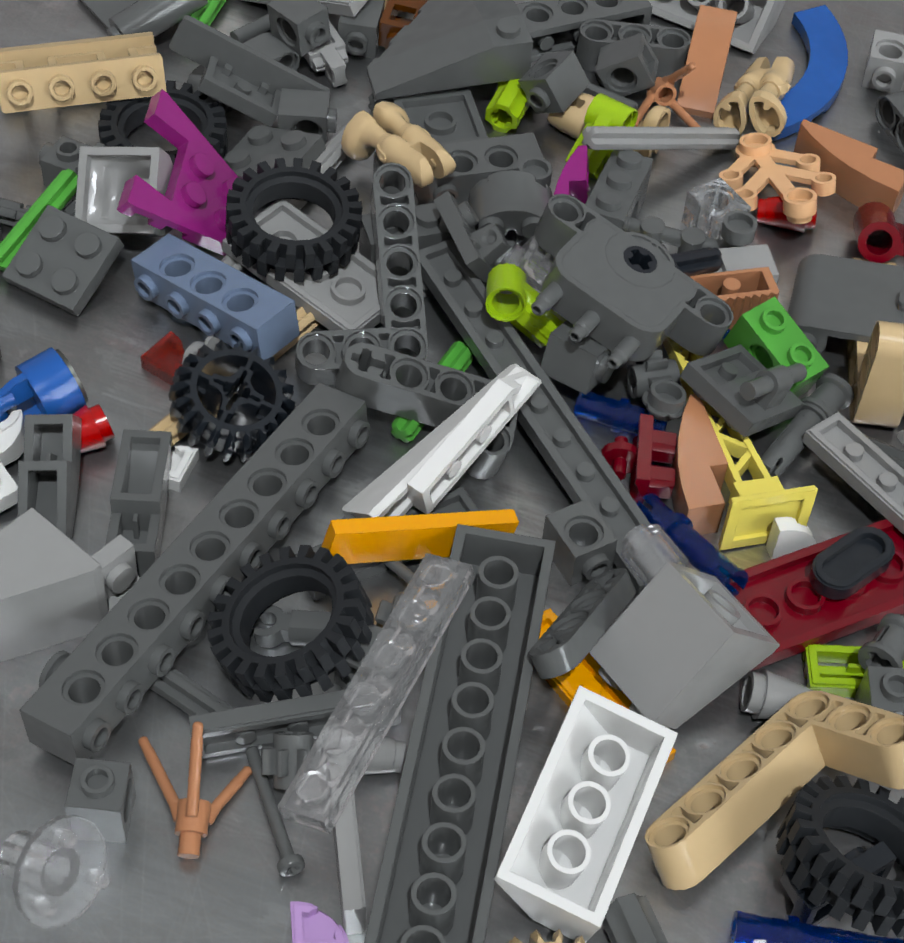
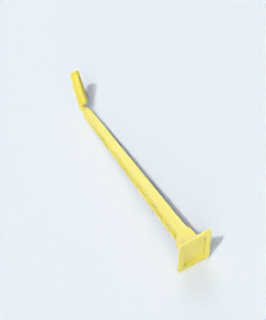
[663,337,818,551]

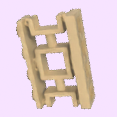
[0,32,167,114]

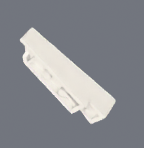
[342,364,542,518]

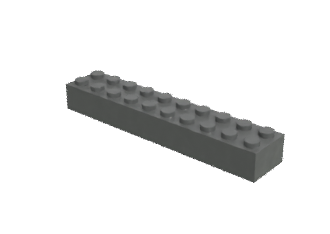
[364,524,556,943]

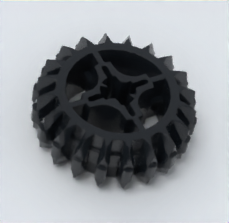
[168,340,296,463]

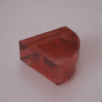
[140,331,185,385]

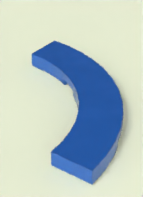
[772,5,848,142]

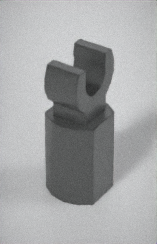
[253,605,331,648]

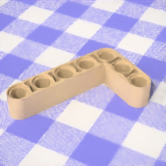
[847,257,904,428]
[644,690,904,890]

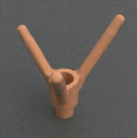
[635,62,701,127]
[138,721,252,859]

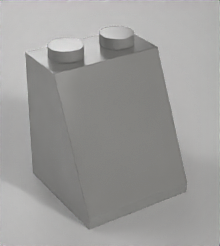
[0,507,109,663]
[589,561,780,729]

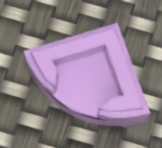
[290,901,349,943]

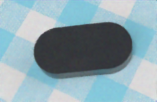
[809,526,895,600]

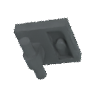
[680,345,807,437]

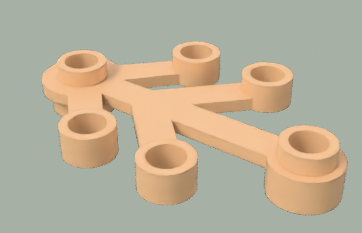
[719,132,836,224]

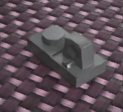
[433,191,510,283]

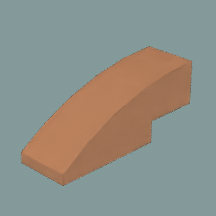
[677,5,738,119]
[793,119,904,214]
[671,394,728,538]

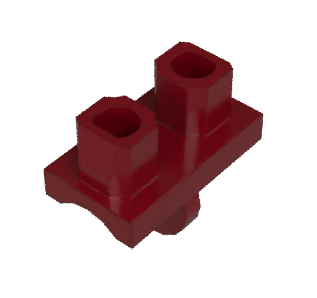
[600,413,677,509]

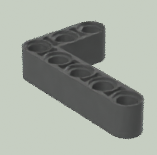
[295,162,428,386]

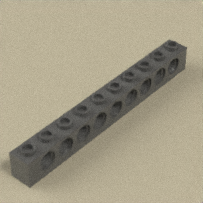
[19,383,370,765]

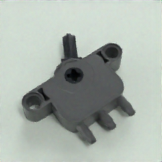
[531,194,734,369]

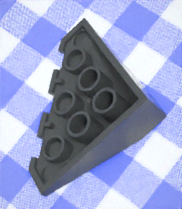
[367,0,533,100]

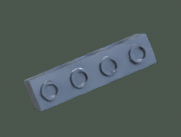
[131,233,300,360]

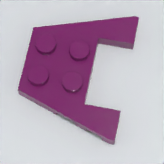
[117,89,239,256]

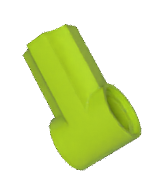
[485,79,530,133]
[565,93,638,180]
[485,263,566,348]

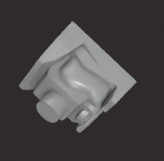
[75,146,173,237]

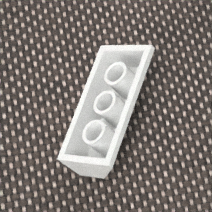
[494,685,678,943]

